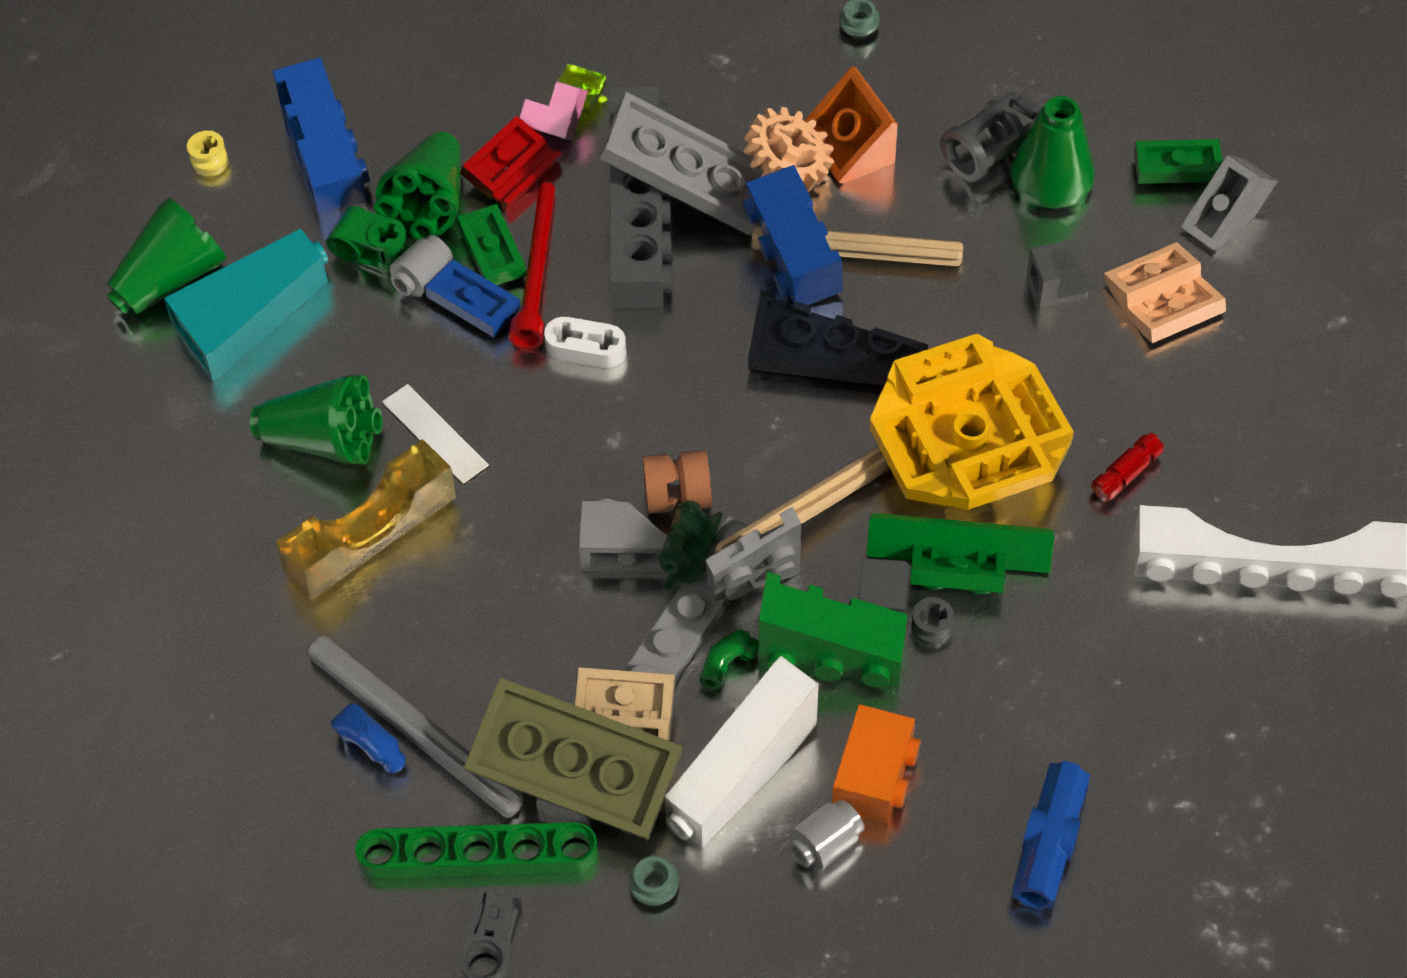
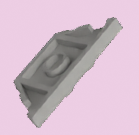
[706,507,801,601]

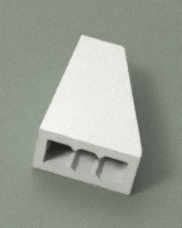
[665,656,818,848]

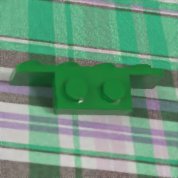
[866,513,1055,594]

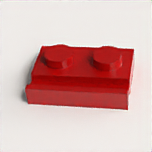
[461,115,562,212]

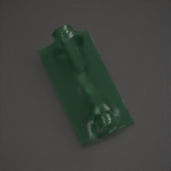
[658,500,723,591]

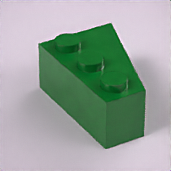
[758,571,908,688]

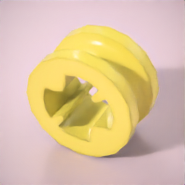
[187,130,227,172]

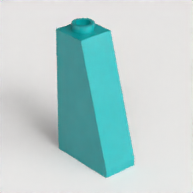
[164,228,328,381]

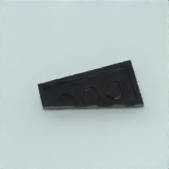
[748,290,929,386]

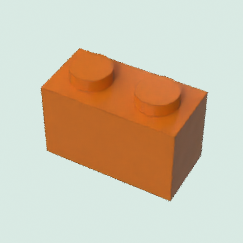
[832,704,921,824]

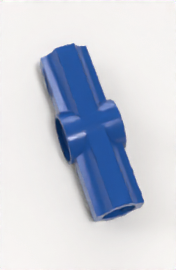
[1012,760,1090,911]

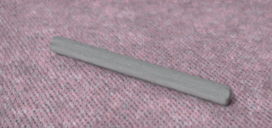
[307,635,524,818]

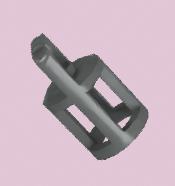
[940,92,1042,182]

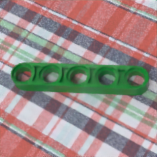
[355,822,598,879]

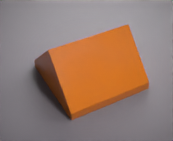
[804,66,898,184]

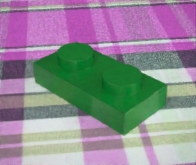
[1134,139,1223,184]
[457,204,527,285]

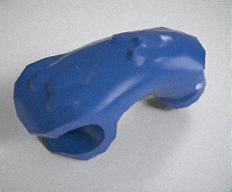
[330,703,406,774]

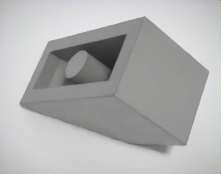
[1181,155,1278,251]
[579,499,674,574]

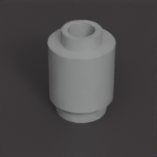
[390,235,453,297]
[789,799,864,870]

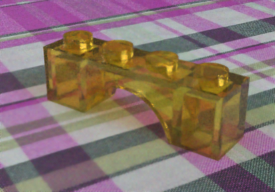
[276,439,456,601]

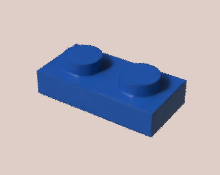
[425,259,521,337]

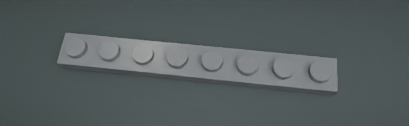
[536,516,748,824]

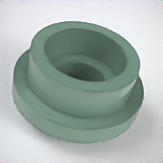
[839,0,880,36]
[629,856,679,906]

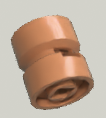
[642,450,712,515]

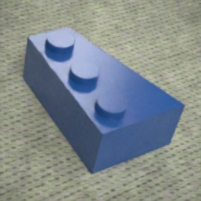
[273,57,370,215]
[742,165,843,305]

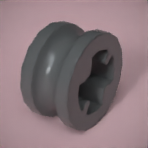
[911,597,955,645]

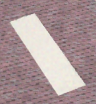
[382,384,490,484]

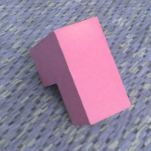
[520,81,588,141]

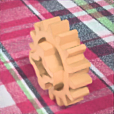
[743,107,834,191]

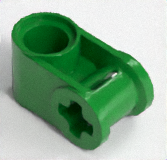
[326,206,409,274]

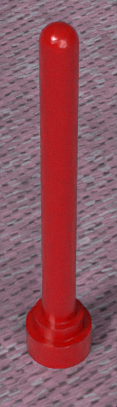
[509,182,555,349]

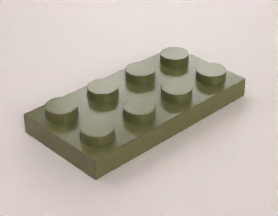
[463,677,684,841]

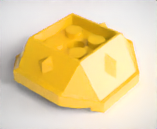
[870,333,1074,510]

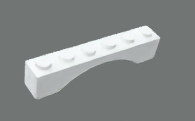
[1134,505,1407,598]

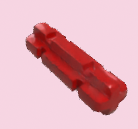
[1091,433,1164,501]

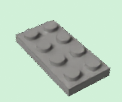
[599,92,764,236]

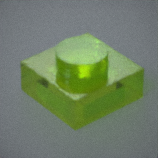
[551,64,606,115]

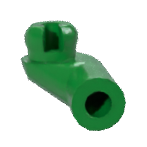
[699,630,759,690]

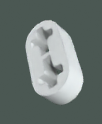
[544,317,626,368]

